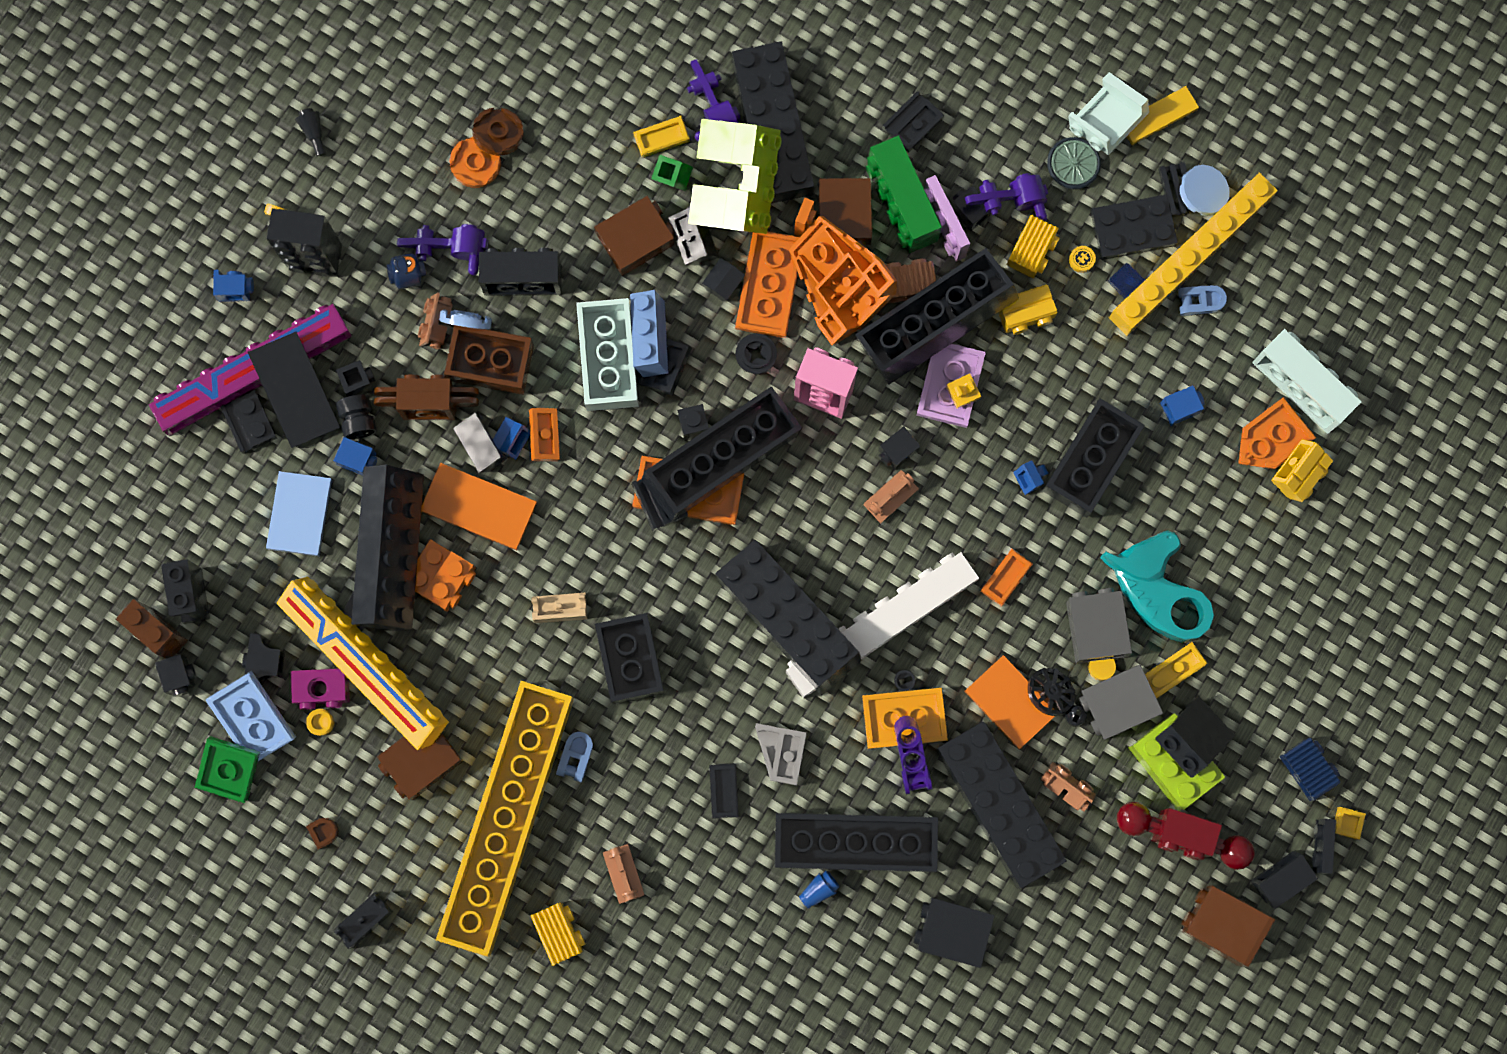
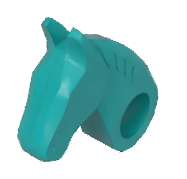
[1100,530,1214,642]

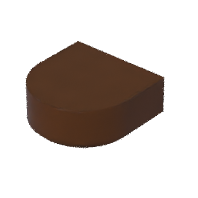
[306,818,339,850]

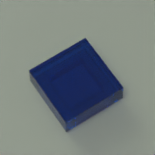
[1108,263,1145,299]

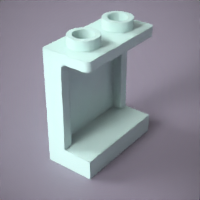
[1068,72,1149,155]

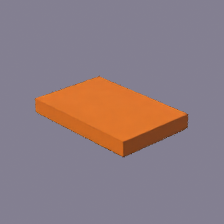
[964,655,1055,750]

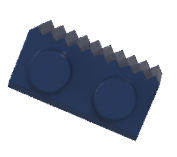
[1279,738,1341,801]

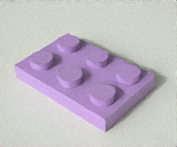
[924,175,970,262]
[916,344,986,428]

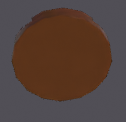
[472,108,524,156]

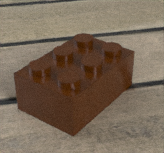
[444,325,534,395]

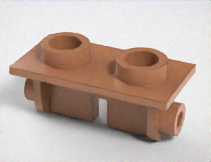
[418,293,453,349]
[863,470,919,524]
[1040,762,1096,812]
[603,844,645,904]

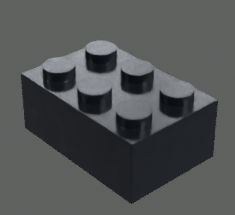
[479,248,562,296]
[595,613,664,705]

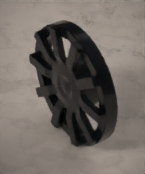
[1028,668,1076,716]

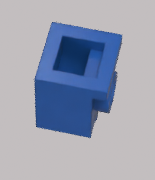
[213,270,254,302]

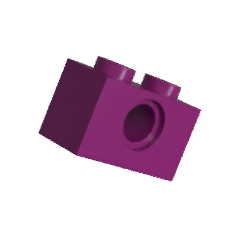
[291,669,350,709]

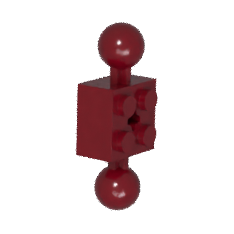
[1117,802,1255,870]

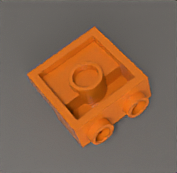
[415,539,476,612]

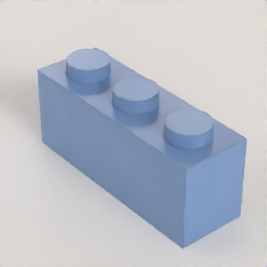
[630,290,668,377]

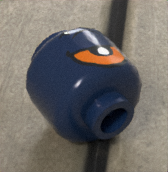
[387,253,426,289]

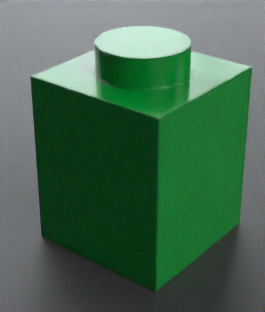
[651,155,693,191]

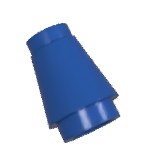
[799,870,840,909]

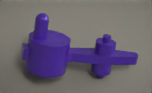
[687,59,741,142]
[965,173,1048,222]
[397,224,489,275]

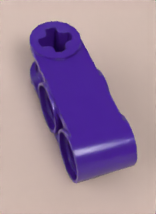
[894,716,932,795]

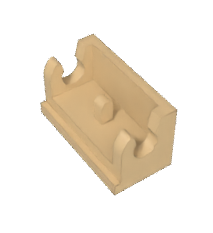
[531,593,587,623]

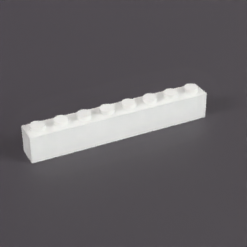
[786,552,979,699]

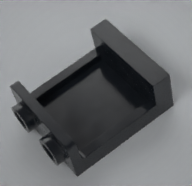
[161,559,210,624]
[1155,696,1235,778]
[913,898,994,968]

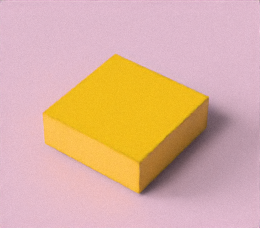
[1335,807,1366,840]

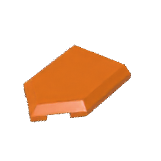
[1238,397,1316,469]

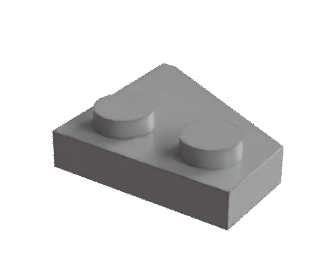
[755,723,806,786]

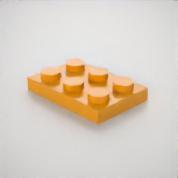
[862,688,948,749]

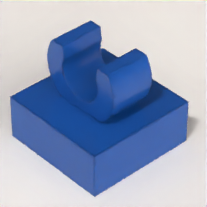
[1013,461,1049,495]

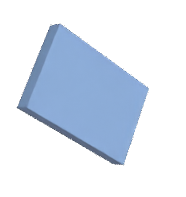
[266,471,332,556]
[206,671,296,761]

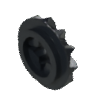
[735,333,777,375]

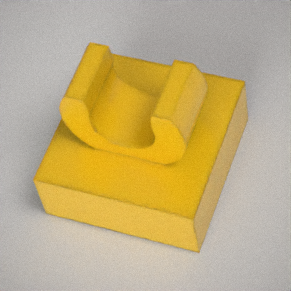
[946,374,981,409]

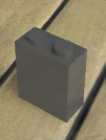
[1066,588,1132,664]
[1079,664,1163,740]

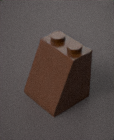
[1181,886,1275,967]

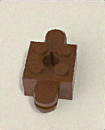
[374,374,479,420]

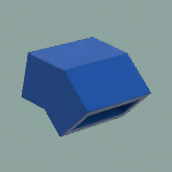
[493,417,530,460]

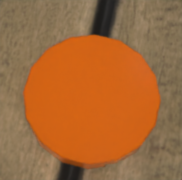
[449,137,501,188]

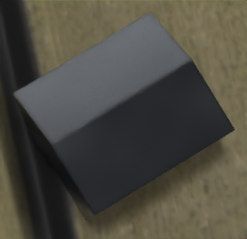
[702,258,745,302]

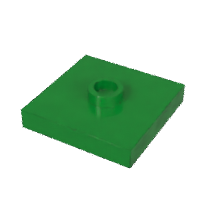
[194,736,260,803]

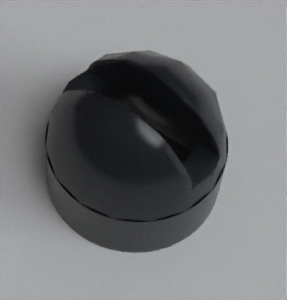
[894,670,916,691]
[1065,705,1087,727]

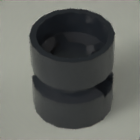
[336,394,377,440]

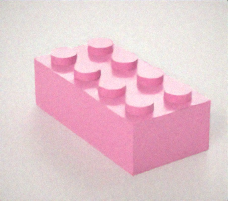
[794,348,858,419]

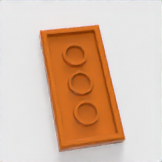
[735,231,800,338]
[632,456,744,525]
[421,463,537,551]

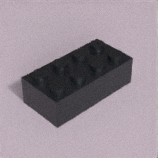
[266,208,342,276]
[1042,398,1145,518]

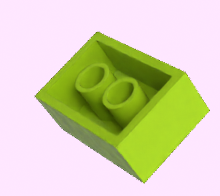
[1128,713,1225,811]

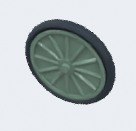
[1047,137,1101,189]

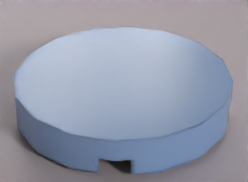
[1180,165,1229,216]
[439,309,492,329]

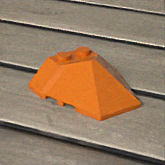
[789,216,897,346]

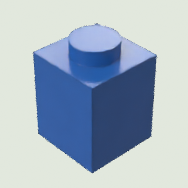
[1160,386,1204,426]
[333,437,378,476]

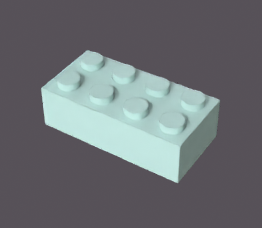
[576,298,639,411]
[1252,329,1361,434]

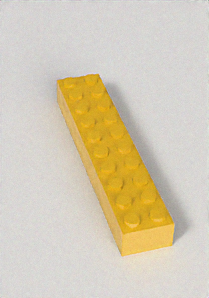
[436,681,574,957]

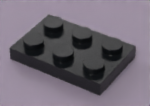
[1090,194,1178,260]

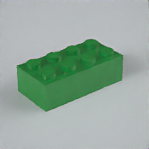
[866,135,942,254]

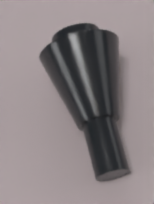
[295,108,326,157]

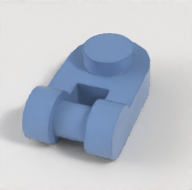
[1178,285,1227,316]
[556,732,593,783]

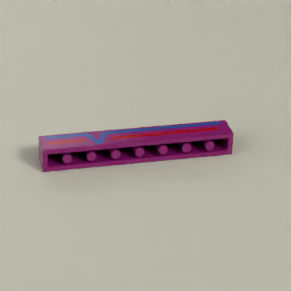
[148,304,352,436]

